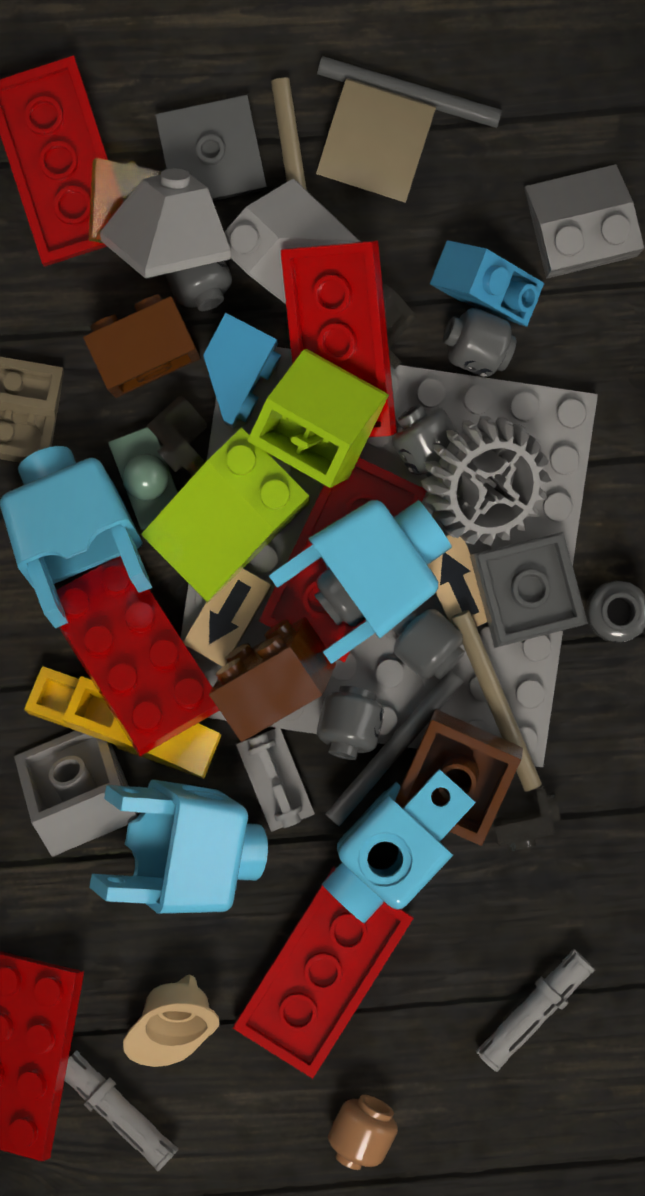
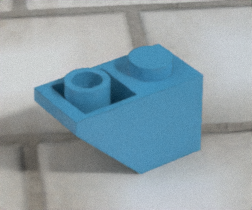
[430,240,544,327]
[203,313,281,428]

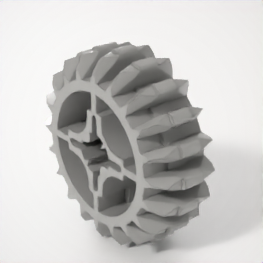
[421,415,552,546]

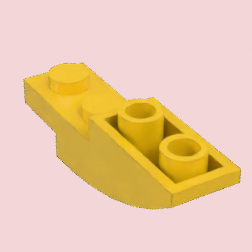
[24,666,221,779]

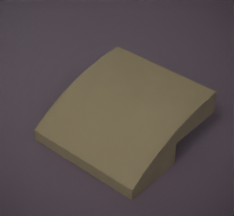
[316,78,437,203]
[0,357,64,463]

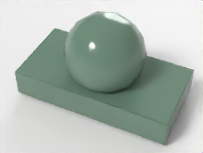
[108,426,178,531]

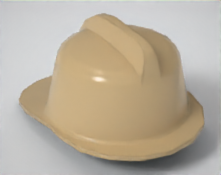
[123,975,219,1067]

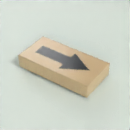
[428,535,487,627]
[183,569,272,667]

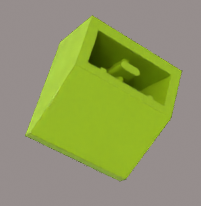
[247,349,389,488]

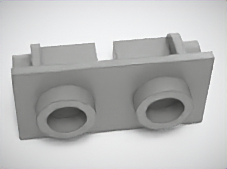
[236,728,315,832]

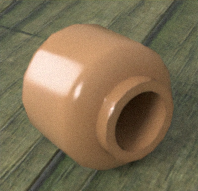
[328,1095,398,1170]

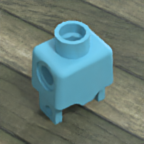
[0,446,152,628]
[269,500,452,664]
[322,769,476,923]
[89,780,268,914]

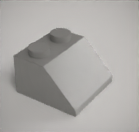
[524,164,644,279]
[14,730,138,857]

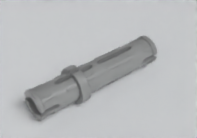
[476,948,595,1072]
[65,1050,179,1171]

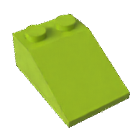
[141,427,310,603]

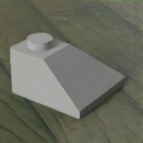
[100,168,231,278]
[224,179,361,304]

